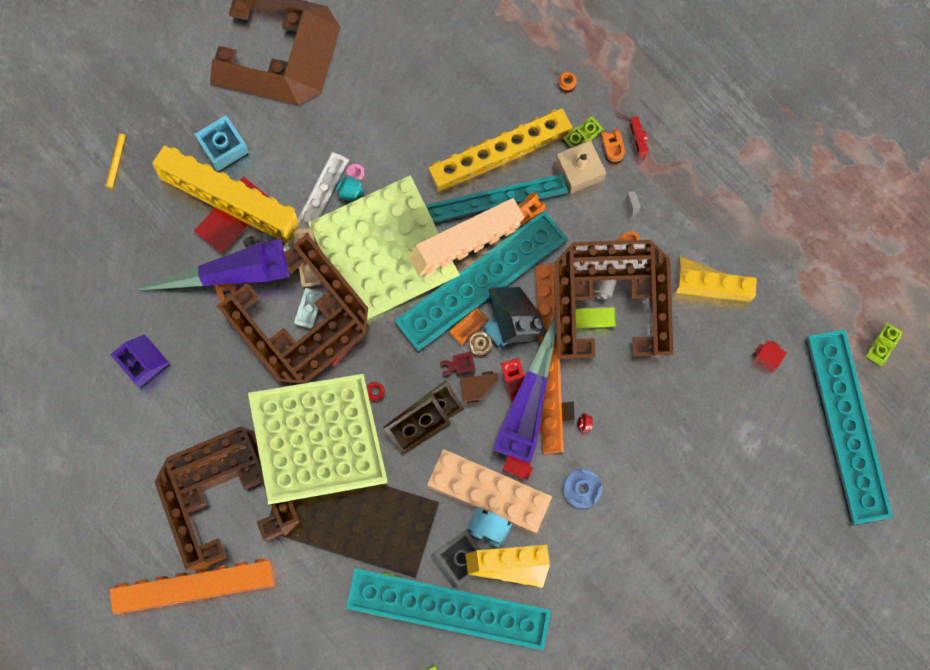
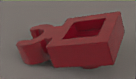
[440,352,476,376]

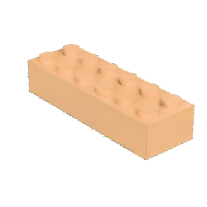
[408,198,525,276]
[427,449,552,535]

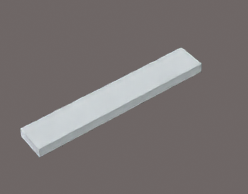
[283,152,349,251]

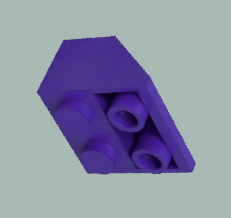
[110,334,169,388]

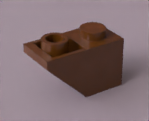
[459,371,499,405]

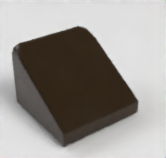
[562,402,575,423]

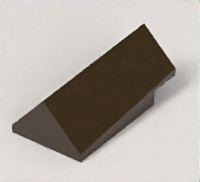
[383,380,464,455]

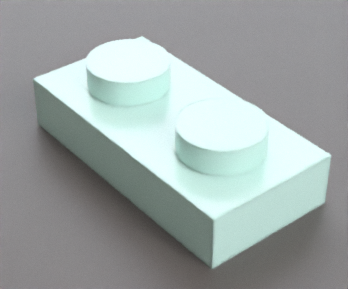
[294,288,324,330]

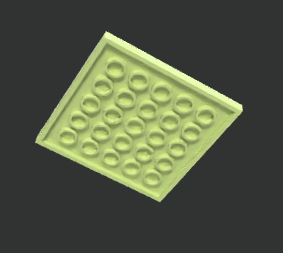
[308,175,459,320]
[248,374,387,504]

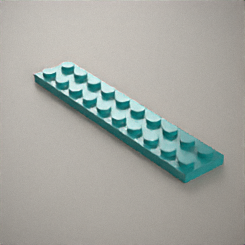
[395,210,568,352]
[807,329,893,525]
[346,568,551,650]

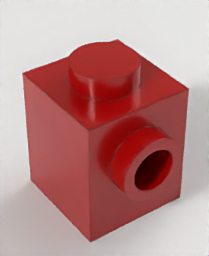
[754,340,787,372]
[502,456,533,481]

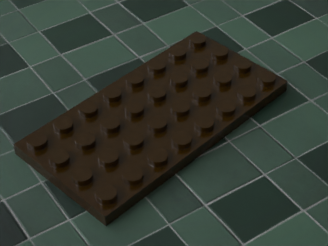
[269,484,439,579]

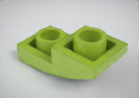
[563,116,604,148]
[575,307,616,329]
[866,322,903,366]

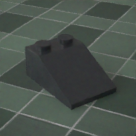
[488,287,546,343]

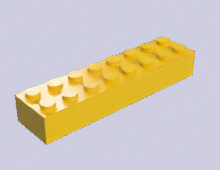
[152,145,299,245]

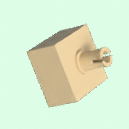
[555,141,606,194]

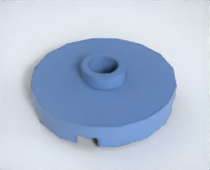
[563,469,602,509]

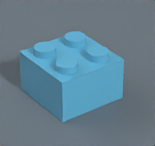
[194,115,249,171]

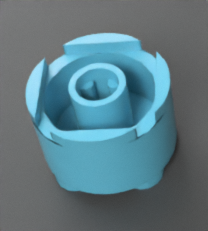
[466,507,512,548]

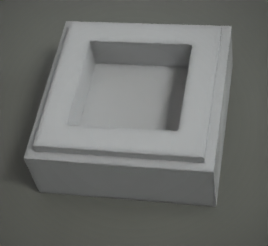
[626,191,640,216]

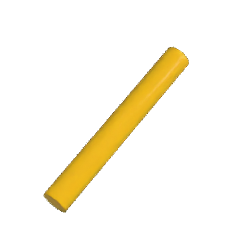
[105,133,125,188]

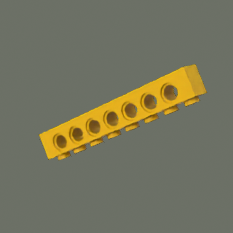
[428,108,572,193]

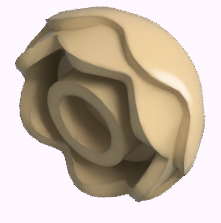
[468,332,492,355]

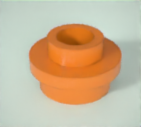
[558,72,577,90]

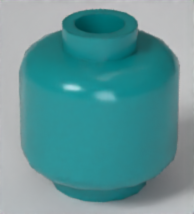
[335,175,365,202]

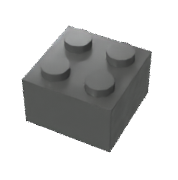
[431,530,480,588]

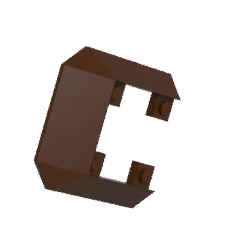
[210,0,340,105]
[217,233,368,384]
[554,240,674,359]
[154,426,300,571]

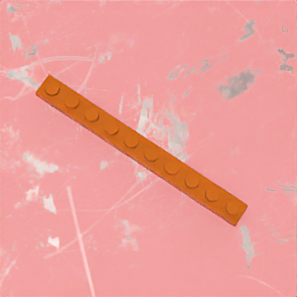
[536,263,564,454]

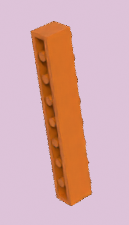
[109,558,275,614]

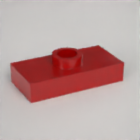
[629,116,648,158]

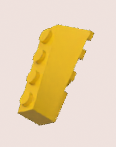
[676,256,757,302]
[466,545,550,588]

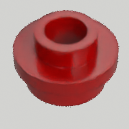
[366,382,385,401]
[577,413,593,433]

